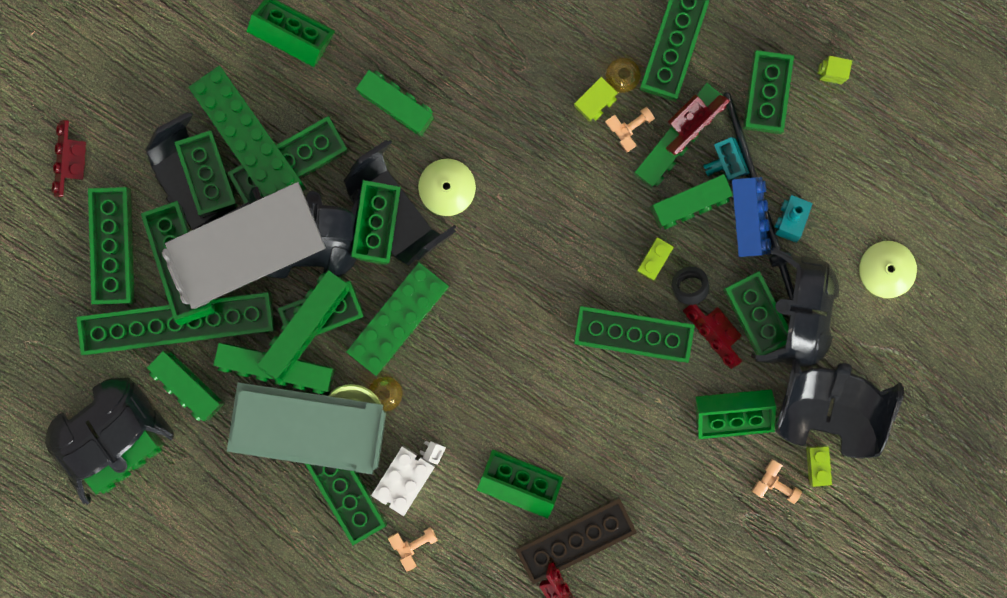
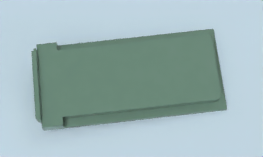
[227,382,386,474]

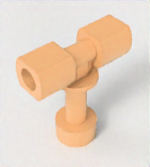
[605,107,655,153]
[751,459,802,504]
[388,527,438,572]

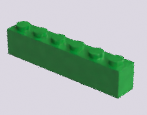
[634,83,723,188]

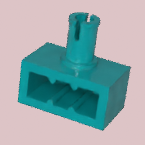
[703,137,750,181]
[774,195,813,243]

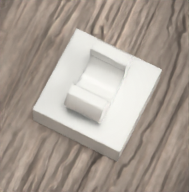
[420,441,446,465]

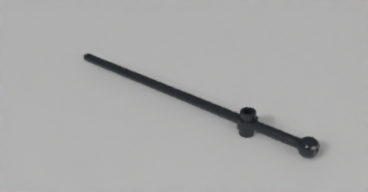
[723,92,794,300]

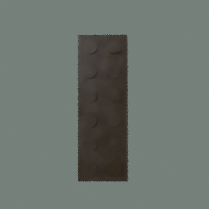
[515,496,637,585]

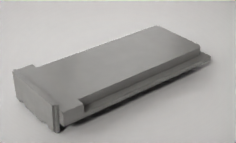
[162,182,326,309]

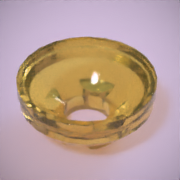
[606,58,641,93]
[369,377,403,411]

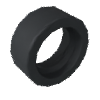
[672,266,710,305]

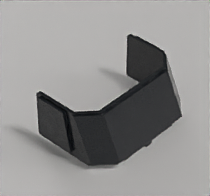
[145,112,249,231]
[344,140,456,266]

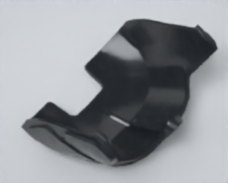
[248,187,361,279]
[751,248,839,367]
[776,358,904,458]
[45,378,174,505]

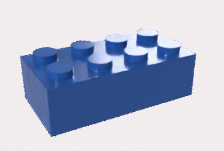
[732,177,771,257]

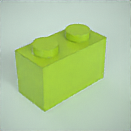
[817,56,852,84]
[574,77,617,122]
[636,237,674,281]
[806,445,832,487]

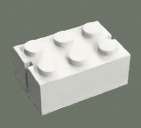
[371,445,435,516]

